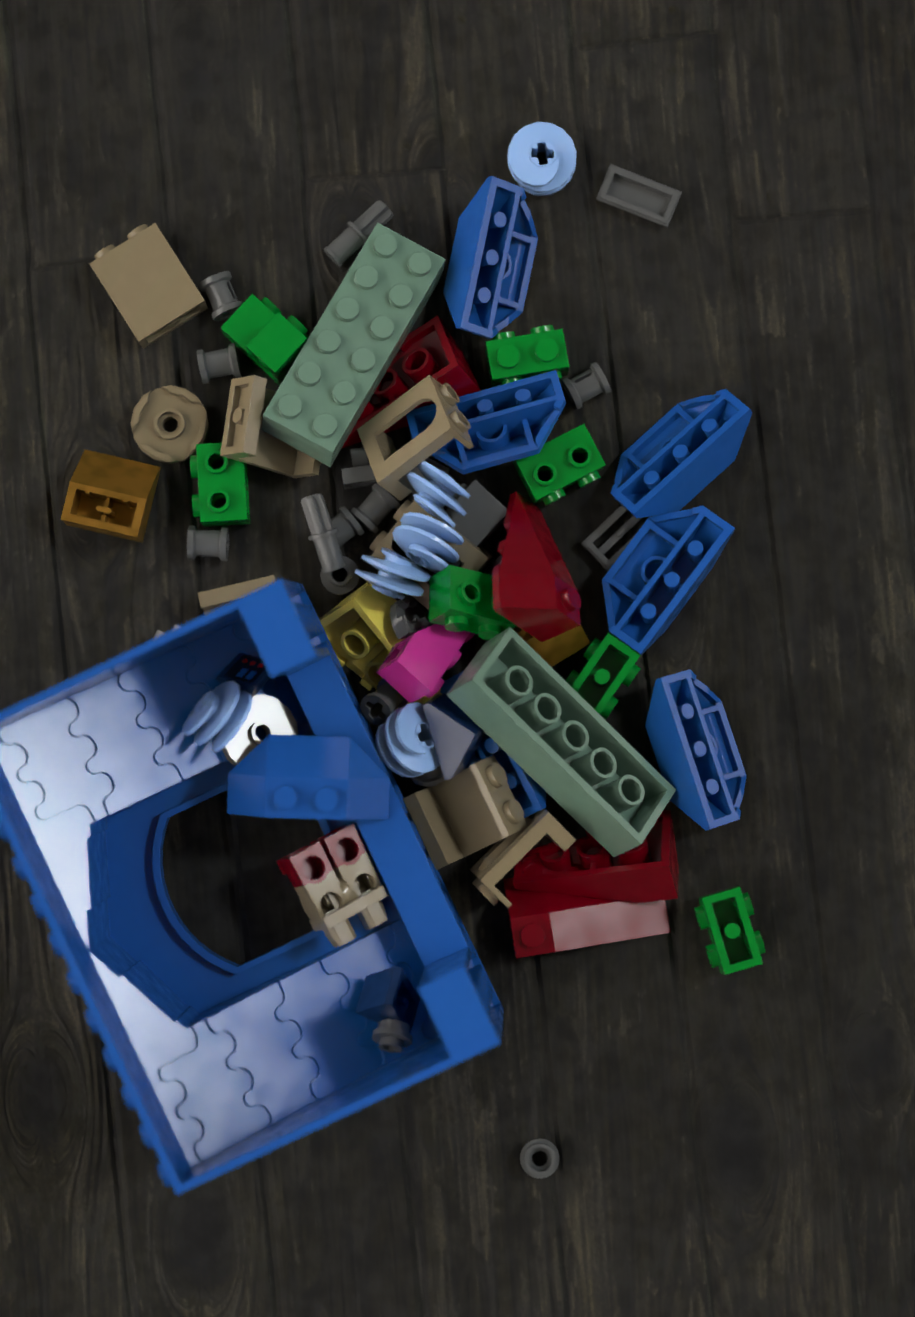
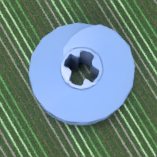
[507,122,577,196]
[406,461,470,528]
[392,512,464,573]
[355,548,431,600]
[182,681,253,752]
[375,702,440,778]

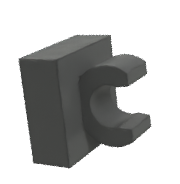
[341,447,377,490]

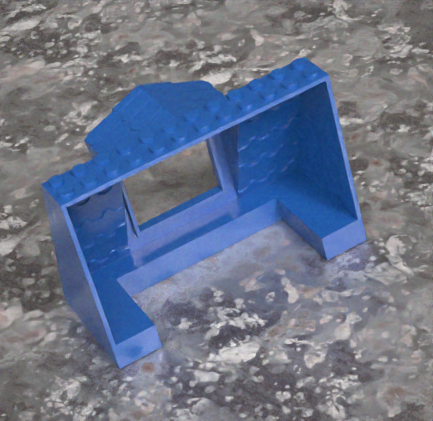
[0,579,504,1195]

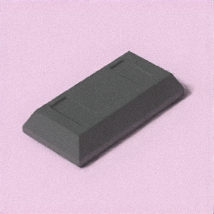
[596,163,682,228]

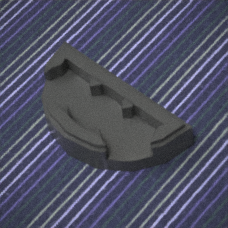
[389,595,434,640]

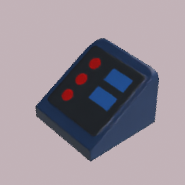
[216,652,271,698]

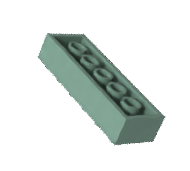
[262,222,446,467]
[447,627,676,857]

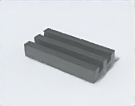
[581,505,657,572]

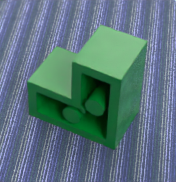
[220,294,309,386]

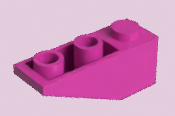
[376,624,475,703]

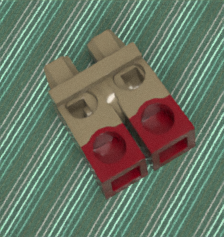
[276,823,388,947]

